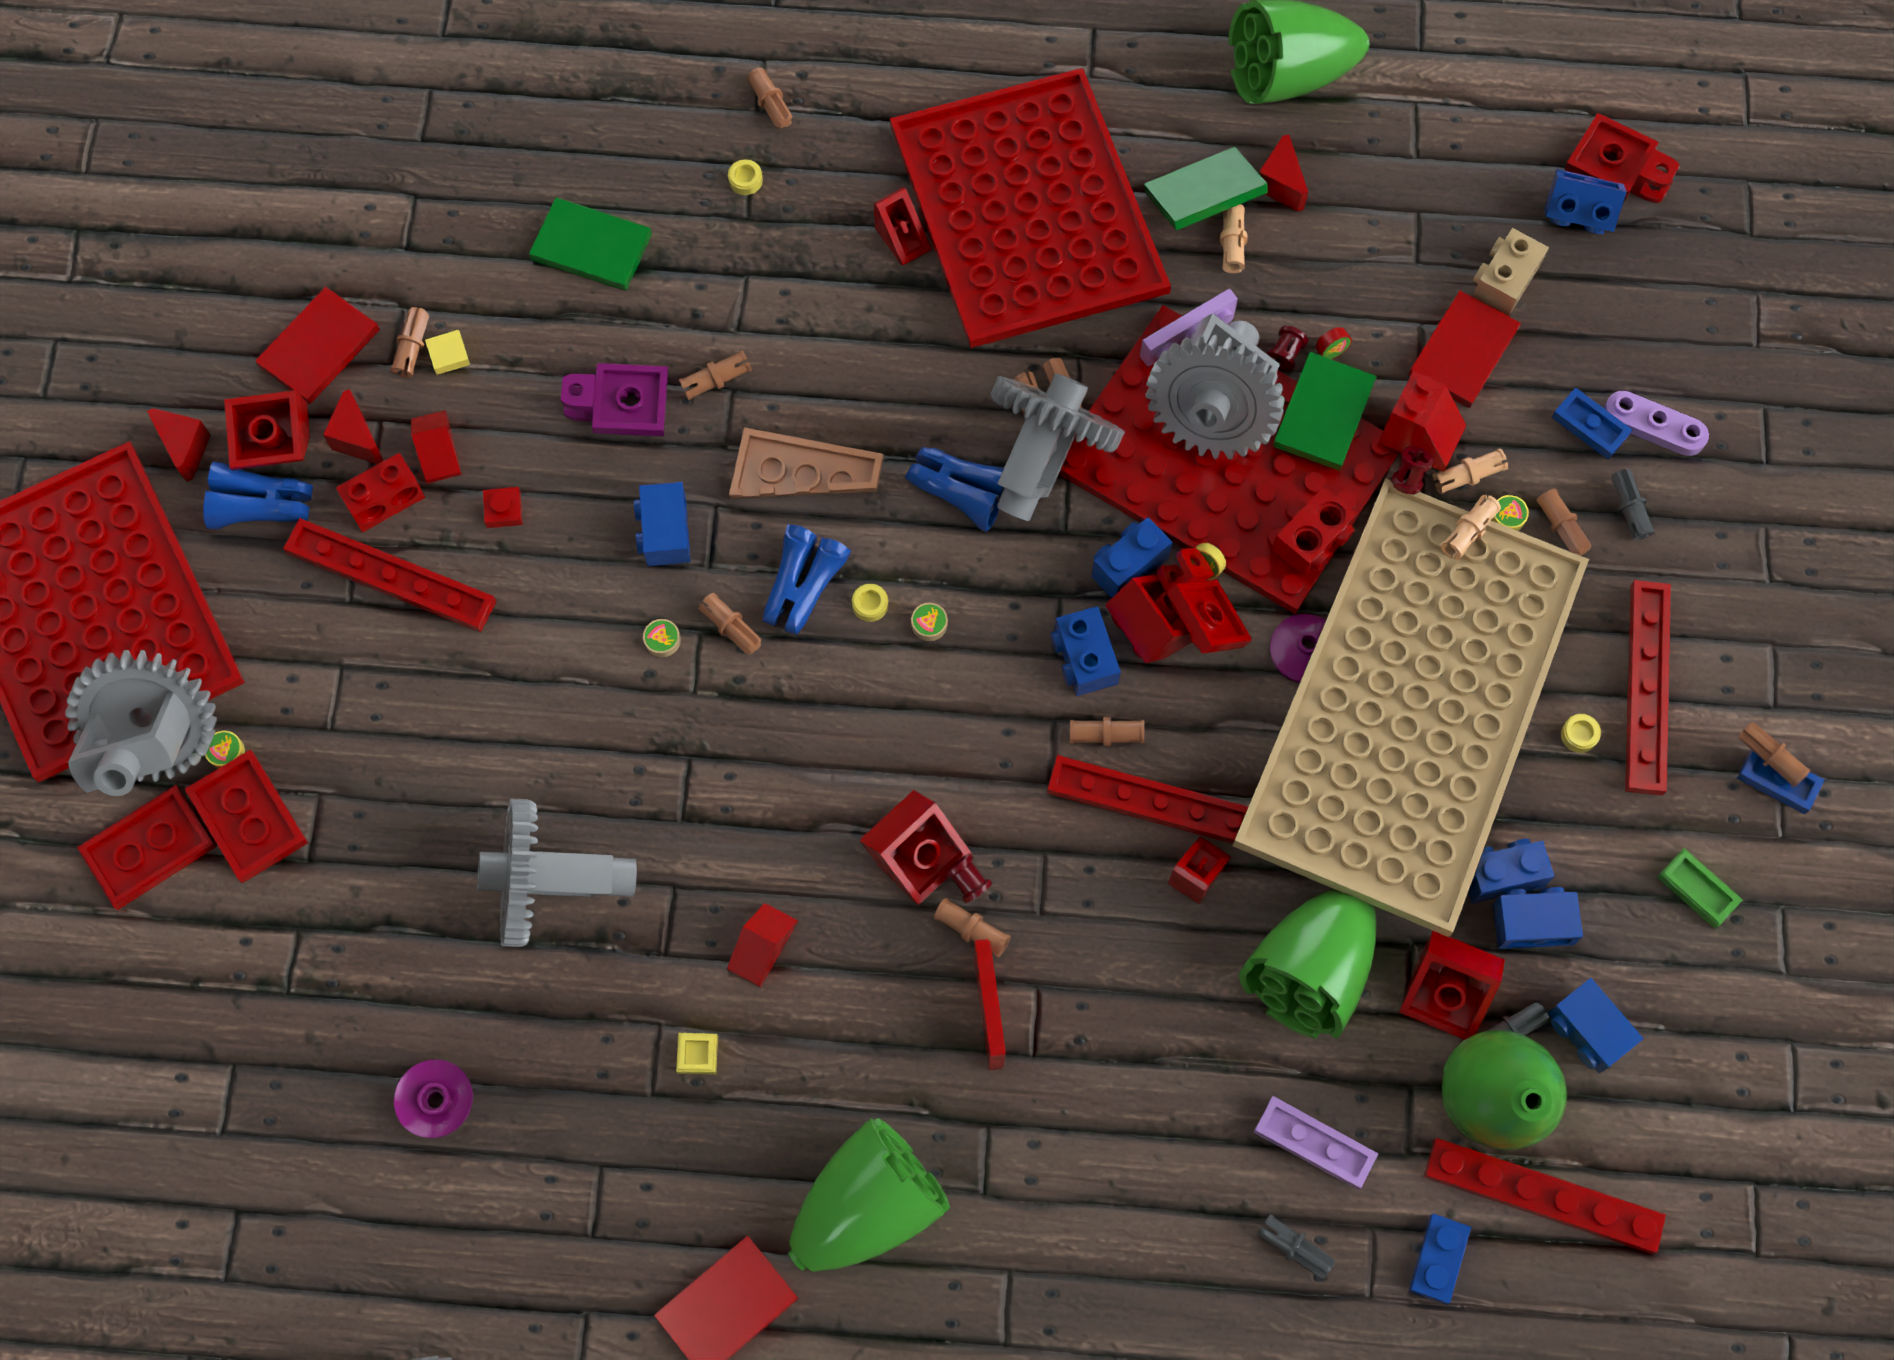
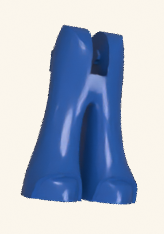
[905,447,1005,532]
[203,461,313,529]
[762,524,851,635]

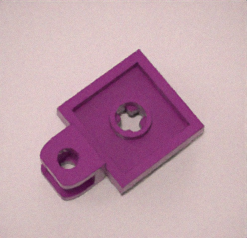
[561,363,668,437]

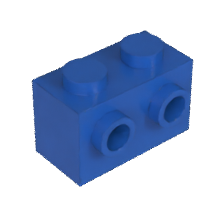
[1544,169,1627,234]
[634,482,691,566]
[1091,517,1173,598]
[1050,606,1121,696]
[1468,838,1555,904]
[1492,887,1583,949]
[1548,978,1644,1074]

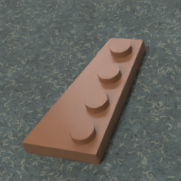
[729,427,884,499]

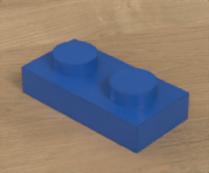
[1551,388,1633,460]
[1737,750,1825,815]
[1409,1213,1471,1305]

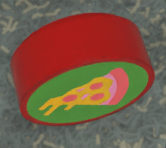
[1315,327,1352,360]

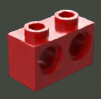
[336,452,425,533]
[1271,486,1357,577]

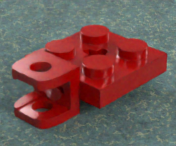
[1564,113,1679,203]
[1157,548,1252,654]

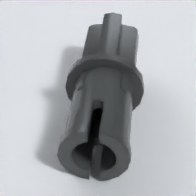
[1611,469,1655,541]
[1487,1003,1549,1036]
[1257,1214,1335,1279]

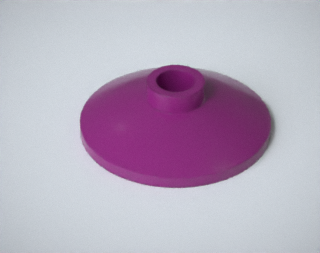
[1269,614,1326,683]
[394,1059,473,1139]

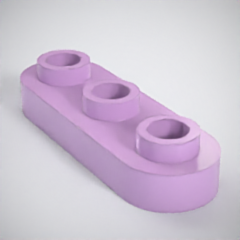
[1603,391,1709,456]

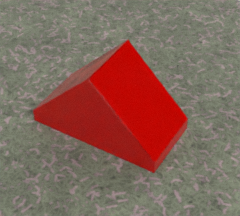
[1259,134,1309,211]
[874,187,932,265]
[323,389,384,464]
[147,408,211,482]
[411,410,462,484]
[1168,836,1231,904]
[727,903,798,988]

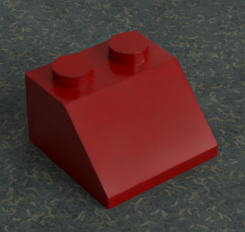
[1378,371,1466,472]
[224,390,310,470]
[1105,574,1192,663]
[859,790,972,905]
[1399,930,1505,1040]

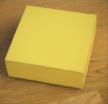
[425,330,470,375]
[676,1033,718,1075]

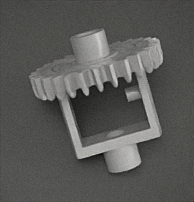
[1146,313,1285,459]
[991,373,1125,521]
[65,650,217,796]
[477,799,637,947]

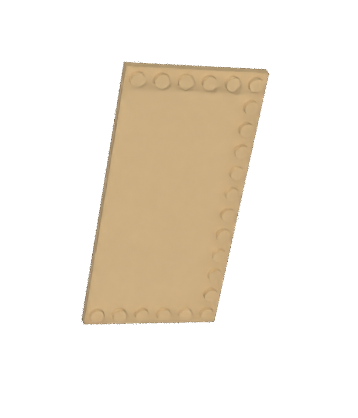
[1233,479,1589,938]

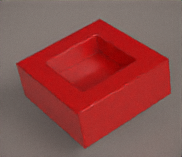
[483,487,523,529]

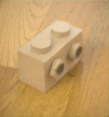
[1472,228,1549,316]

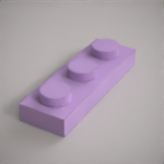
[1140,288,1238,367]
[1253,1096,1378,1190]

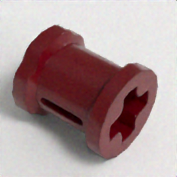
[1266,325,1309,372]
[1391,447,1434,495]
[943,853,993,904]

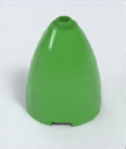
[1228,0,1370,104]
[1239,888,1377,1039]
[1442,1030,1567,1150]
[788,1118,950,1272]

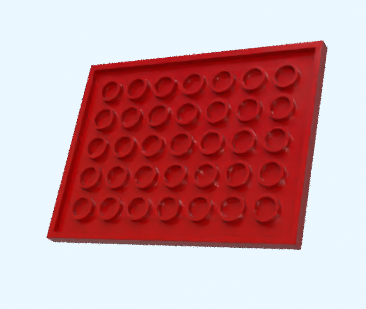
[890,68,1171,348]
[1058,305,1400,615]
[0,441,245,783]

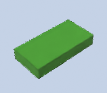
[1657,848,1743,929]

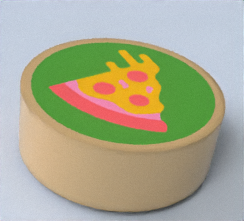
[911,603,948,641]
[643,619,681,658]

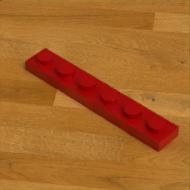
[283,518,497,633]
[1625,580,1671,796]
[1047,755,1249,844]
[1424,1138,1666,1254]

